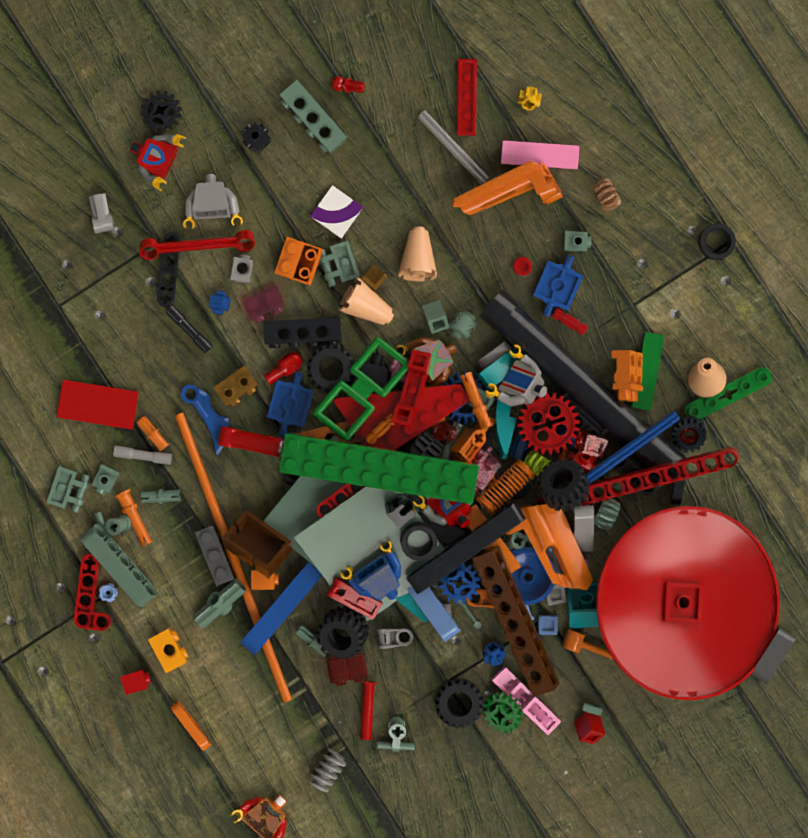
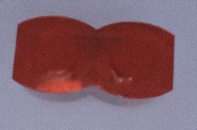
[327,653,369,686]

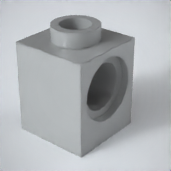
[230,254,254,284]

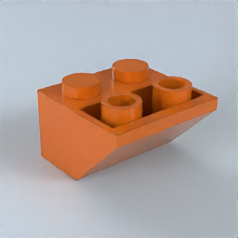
[274,237,323,286]

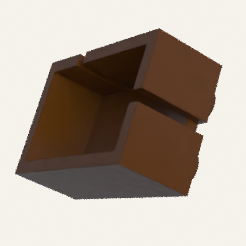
[222,510,293,579]

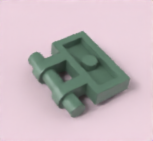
[319,241,360,287]
[47,466,90,513]

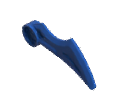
[181,385,229,455]

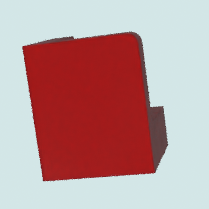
[574,712,606,744]

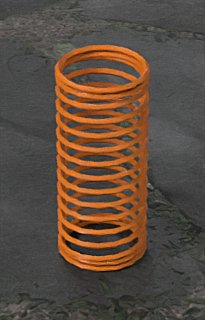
[477,459,534,515]

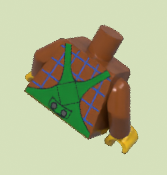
[396,337,457,388]

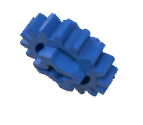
[439,563,481,604]

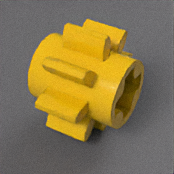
[518,86,542,110]

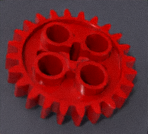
[517,392,580,455]

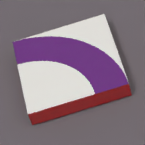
[310,185,364,239]

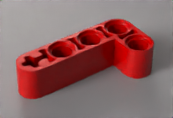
[74,553,112,631]

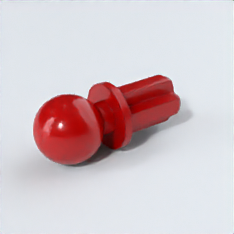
[331,76,365,93]

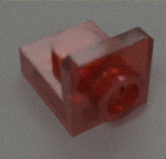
[575,430,608,458]

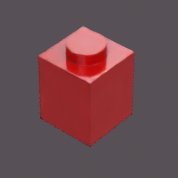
[120,669,151,695]

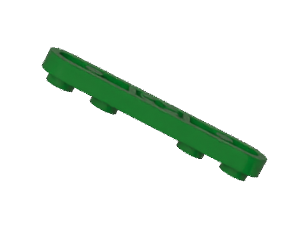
[684,368,772,420]

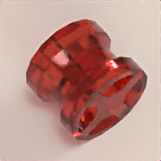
[433,422,457,443]

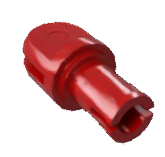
[263,352,303,385]

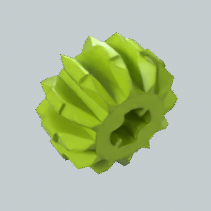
[524,451,551,477]

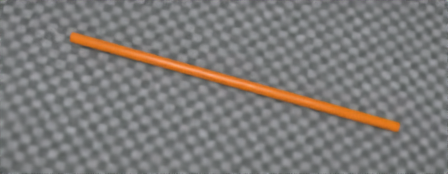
[175,413,292,703]

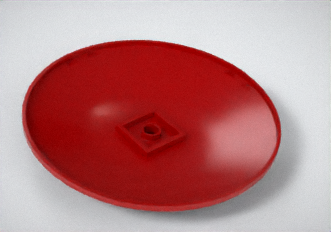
[596,506,780,700]

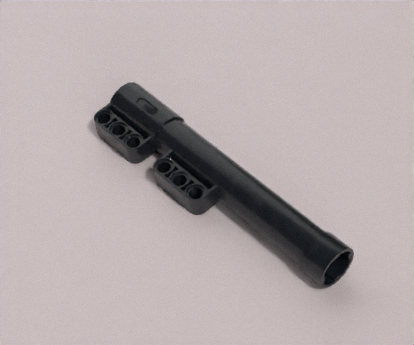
[479,290,687,496]

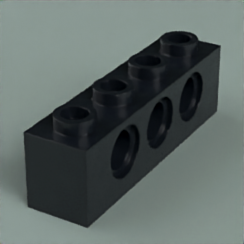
[263,317,342,348]

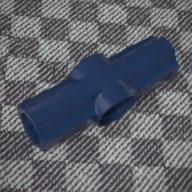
[509,403,542,462]

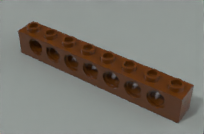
[473,545,559,696]

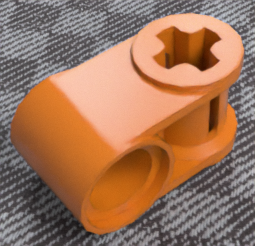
[465,588,501,608]

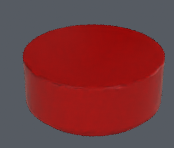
[513,257,532,276]

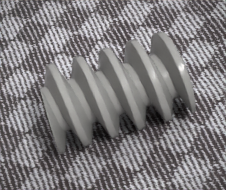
[307,748,346,792]

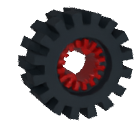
[671,415,706,453]

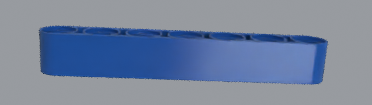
[240,562,322,656]

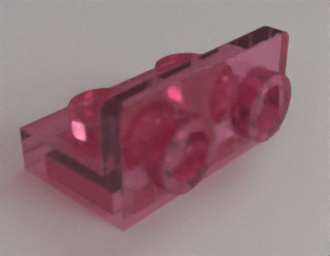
[242,285,286,323]
[471,446,502,493]

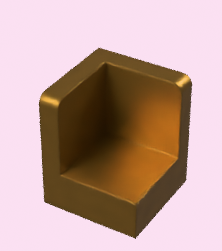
[361,265,388,292]

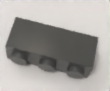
[195,525,236,586]

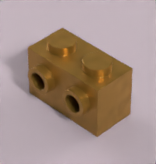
[213,366,258,408]

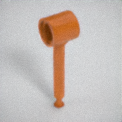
[561,629,613,660]

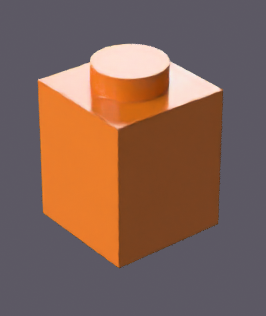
[251,570,279,590]

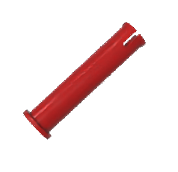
[360,681,377,740]

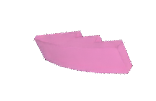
[491,666,561,735]

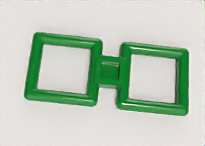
[313,337,409,442]

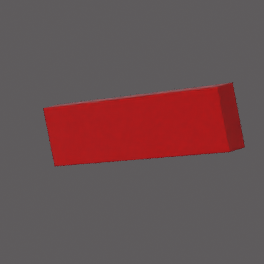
[457,59,477,136]

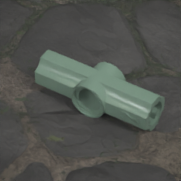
[193,579,247,628]

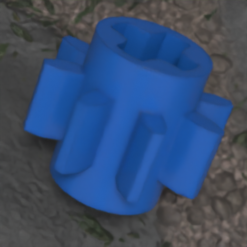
[209,290,231,315]
[482,642,506,666]

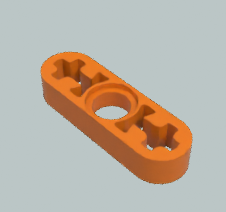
[170,701,212,751]

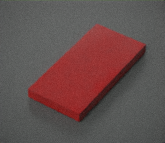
[57,380,139,430]

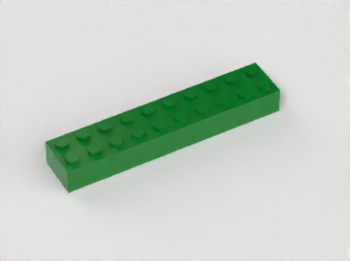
[279,433,479,504]

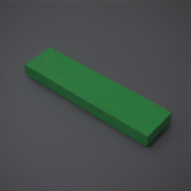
[632,332,664,411]

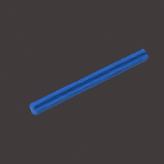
[586,411,679,484]

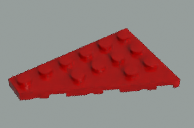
[333,384,470,450]

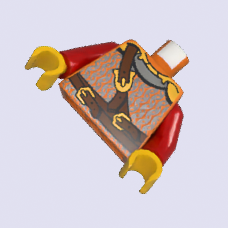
[229,794,288,838]

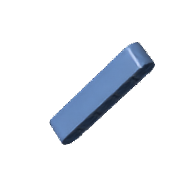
[407,586,461,642]

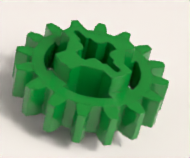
[482,691,524,734]

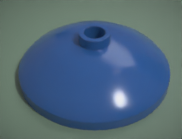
[500,547,556,605]

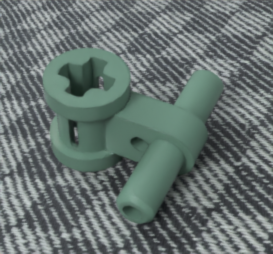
[94,512,131,537]
[501,529,533,551]
[376,716,415,752]

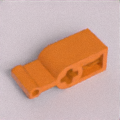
[450,417,495,463]

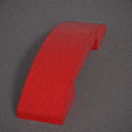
[391,349,432,427]

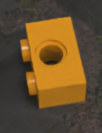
[148,628,189,673]

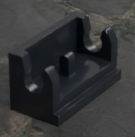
[385,495,416,528]

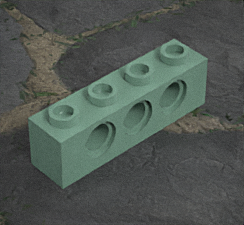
[280,80,348,155]

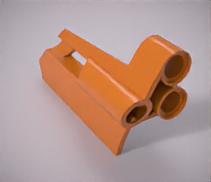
[452,161,563,215]
[506,503,593,591]

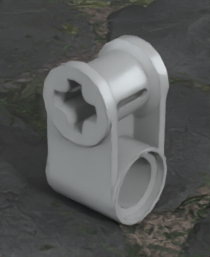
[376,628,414,649]

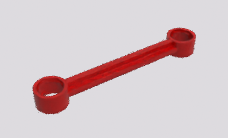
[139,230,255,260]

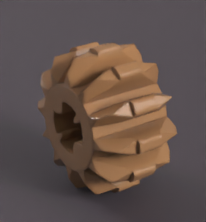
[593,178,621,212]

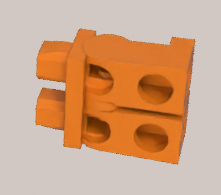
[612,350,643,402]

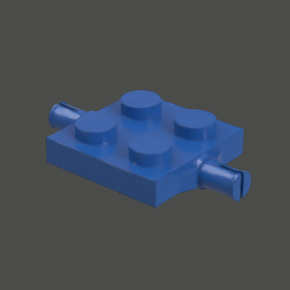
[533,254,584,317]
[267,371,314,436]

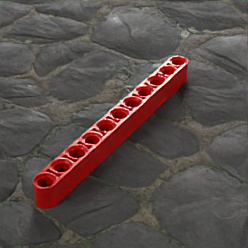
[534,447,740,510]

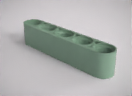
[81,524,157,607]

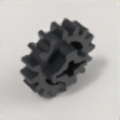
[140,90,182,133]

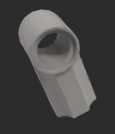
[89,193,115,234]

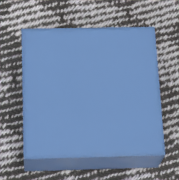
[538,615,558,635]

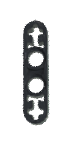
[157,233,181,307]

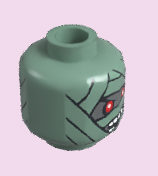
[449,310,477,340]

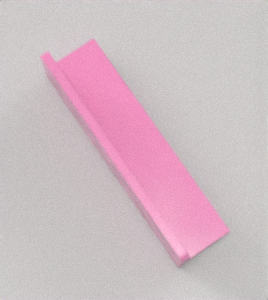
[501,141,579,170]

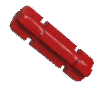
[552,308,588,335]

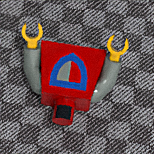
[130,134,186,191]
[412,495,472,528]

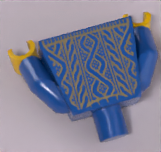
[340,539,401,600]

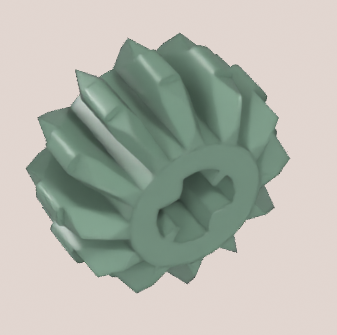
[594,498,620,530]

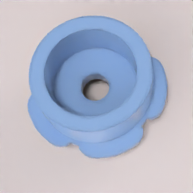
[99,583,118,602]

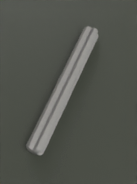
[418,110,489,185]

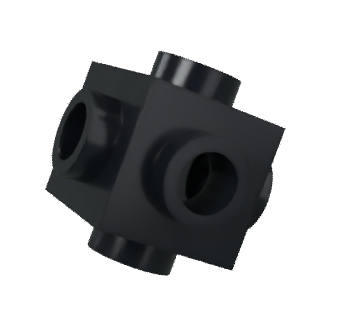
[242,122,272,154]

